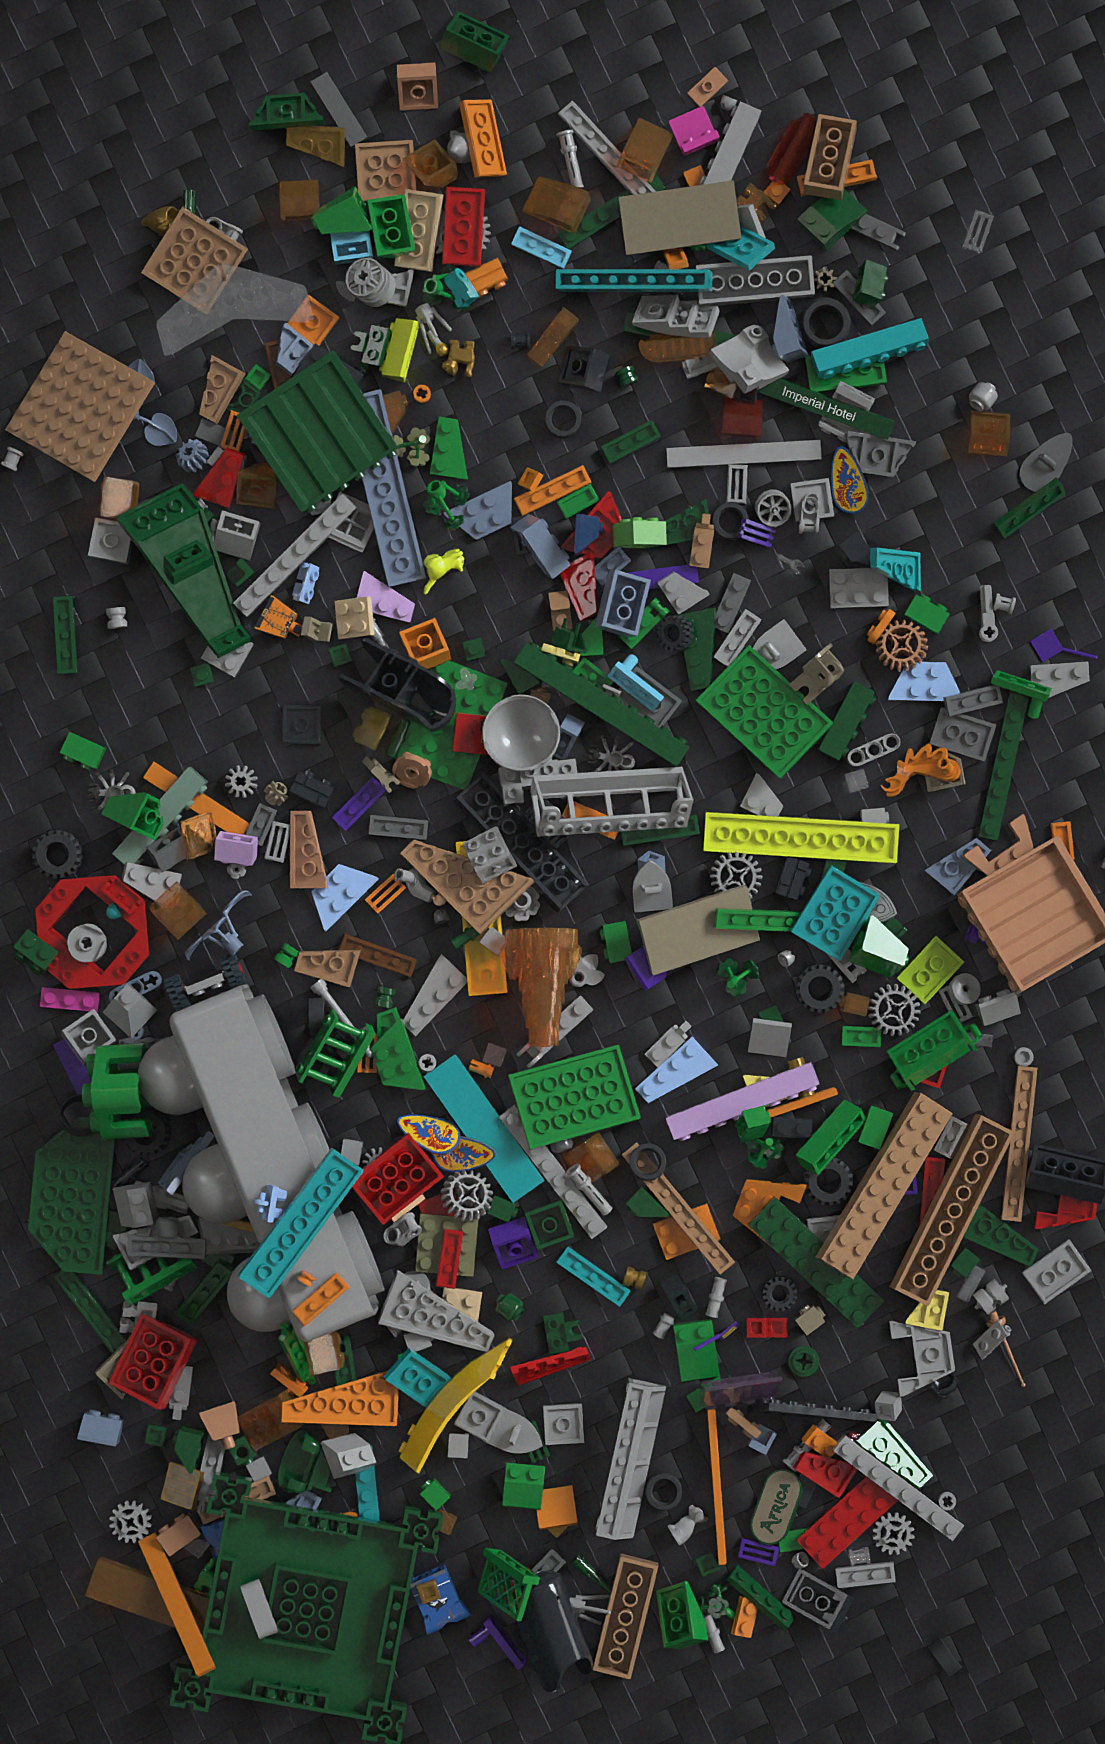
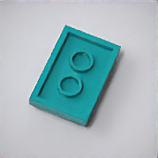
[706,225,775,271]
[384,1348,451,1408]

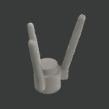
[415,303,452,354]
[570,1594,611,1625]

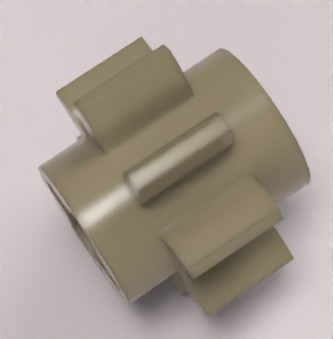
[814,267,837,292]
[263,781,289,806]

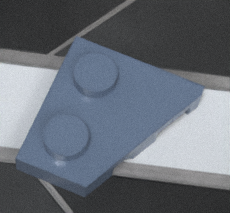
[276,323,313,376]

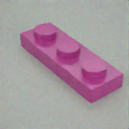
[40,987,100,1012]

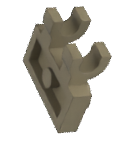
[362,756,400,793]

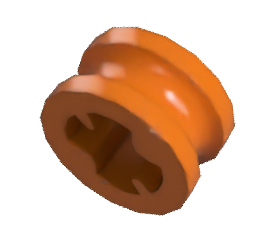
[413,385,431,403]
[296,1270,316,1287]

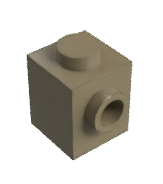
[794,1305,826,1335]

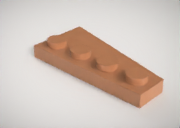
[290,811,329,888]

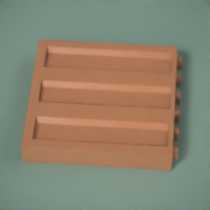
[957,835,1105,994]

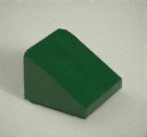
[759,1005,784,1022]

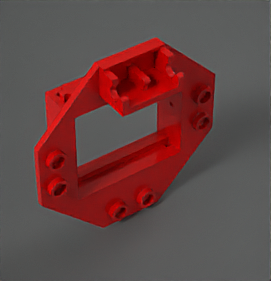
[35,875,149,989]

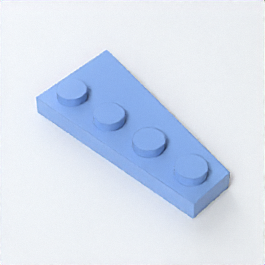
[635,1037,718,1103]

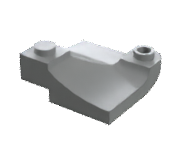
[709,325,789,394]

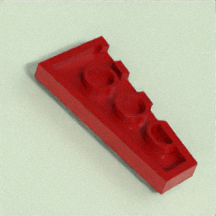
[510,1347,591,1386]

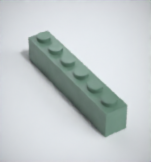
[112,767,208,865]

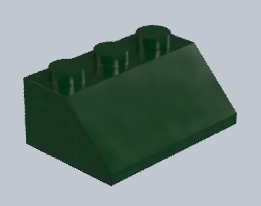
[439,11,510,73]
[172,1424,207,1474]

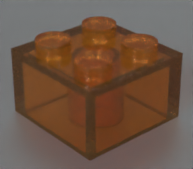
[149,881,207,940]

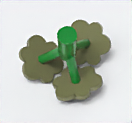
[393,427,430,466]

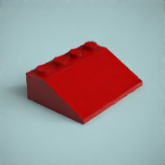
[352,1132,444,1225]
[109,1313,198,1409]

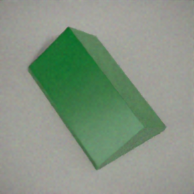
[367,194,415,259]

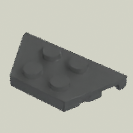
[845,430,916,477]

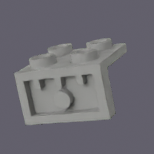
[463,826,517,883]

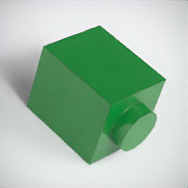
[420,1478,450,1511]

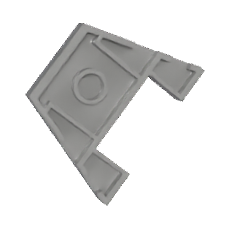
[889,1321,955,1397]

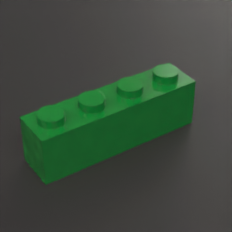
[796,1100,866,1175]

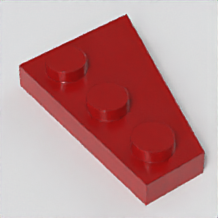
[193,447,245,508]
[792,1451,858,1498]

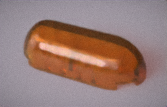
[639,332,716,363]

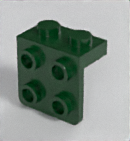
[13,929,59,976]

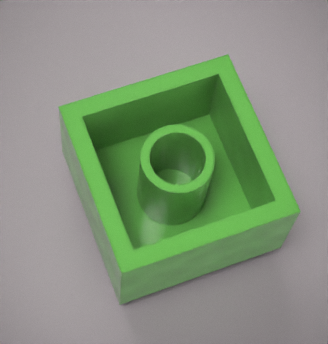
[613,517,667,548]

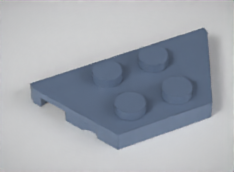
[444,481,512,540]

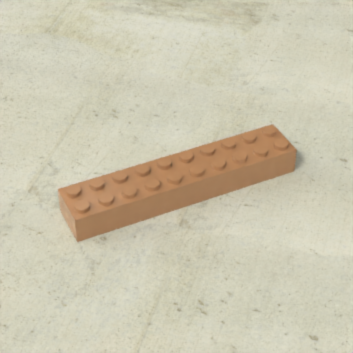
[816,1092,953,1279]
[889,1114,1015,1306]

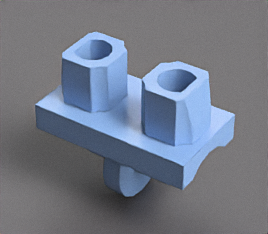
[253,1184,287,1222]

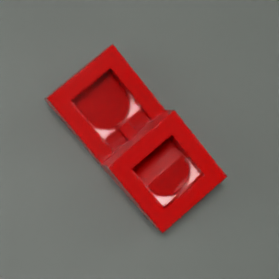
[747,1318,788,1338]

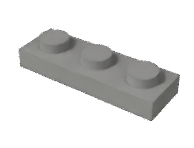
[713,609,761,667]
[835,1562,896,1588]

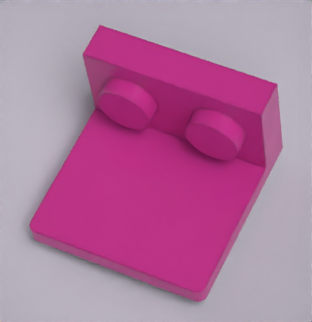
[669,106,720,156]

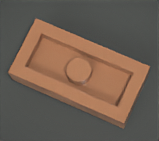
[687,67,728,107]

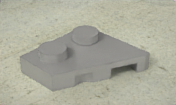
[387,269,414,307]
[740,773,783,816]

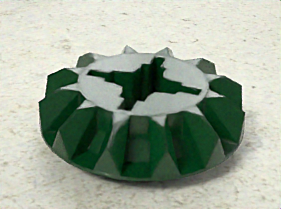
[788,1346,819,1377]

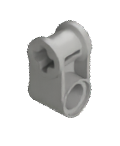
[206,217,243,241]
[799,497,819,534]
[384,1213,422,1247]

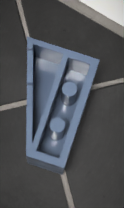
[510,514,570,579]

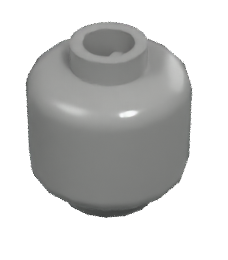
[969,382,998,411]

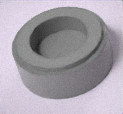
[1013,1047,1033,1067]

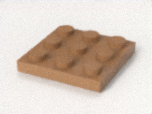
[355,140,416,202]

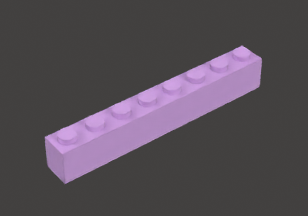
[666,1062,819,1141]

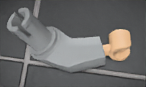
[394,868,447,906]

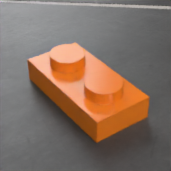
[271,1363,309,1397]
[801,1424,837,1458]
[731,1596,758,1638]

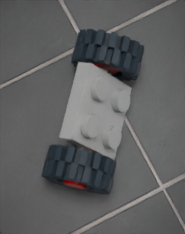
[164,954,247,1012]

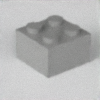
[61,1009,116,1065]

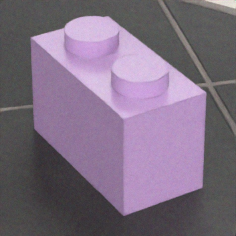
[214,831,258,866]

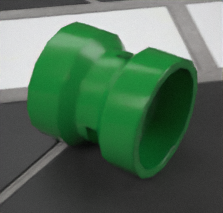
[274,942,300,968]

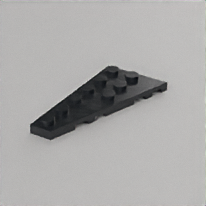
[747,1399,877,1422]

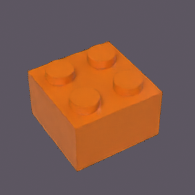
[399,618,451,669]

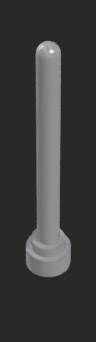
[310,979,373,1058]

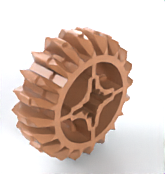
[876,620,928,672]

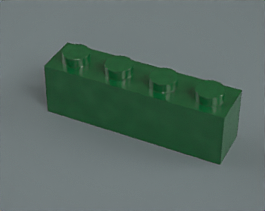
[818,681,876,761]

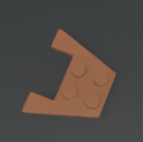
[962,814,1034,876]

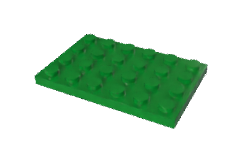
[696,645,833,779]
[396,661,508,790]
[508,1045,641,1150]

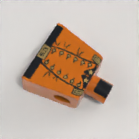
[255,595,302,639]

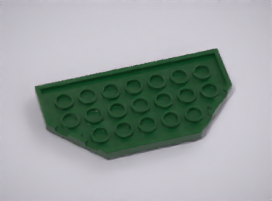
[28,1117,115,1275]

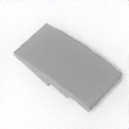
[632,295,720,338]

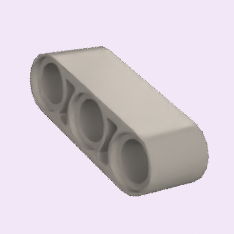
[846,733,900,767]
[240,1579,278,1639]

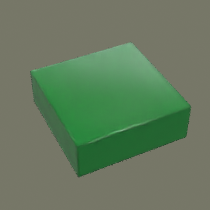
[245,364,272,391]

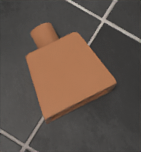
[199,1401,240,1450]

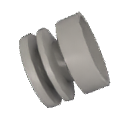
[346,258,396,307]

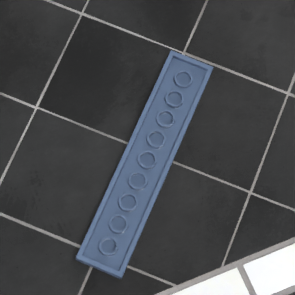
[362,389,426,587]

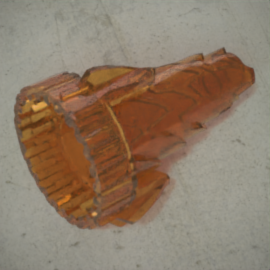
[500,928,582,1047]

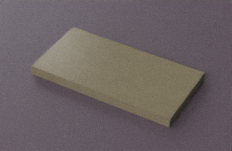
[619,180,741,255]
[637,885,760,975]

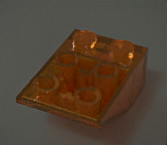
[238,1388,305,1451]

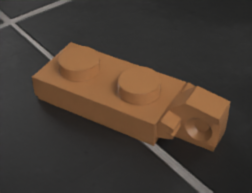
[689,513,714,568]

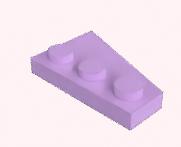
[357,571,415,623]

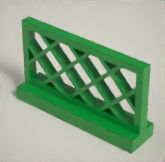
[477,1548,540,1621]

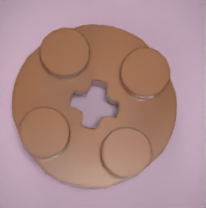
[392,752,432,788]

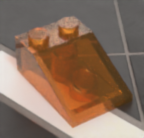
[617,118,674,183]
[522,177,591,234]

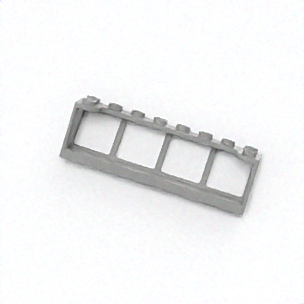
[530,767,693,836]
[595,1378,666,1540]

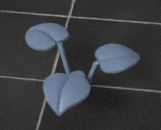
[129,359,177,446]
[185,890,252,960]

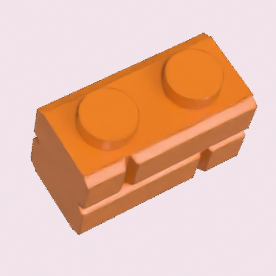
[465,258,508,298]

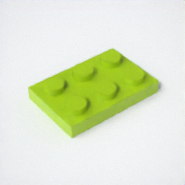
[897,936,964,1004]

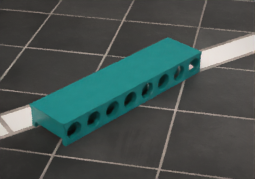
[424,1055,545,1203]

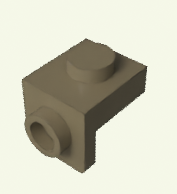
[301,617,332,642]

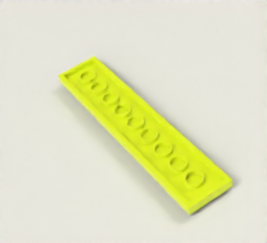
[704,812,899,863]

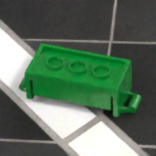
[886,1010,982,1091]

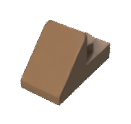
[548,591,573,631]

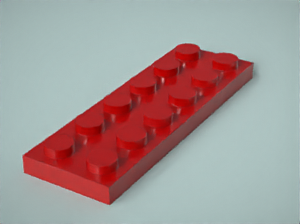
[796,1476,898,1569]

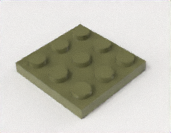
[415,1213,478,1276]

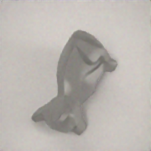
[668,1505,708,1545]

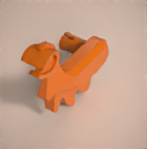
[881,743,961,797]

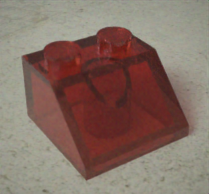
[721,397,763,438]

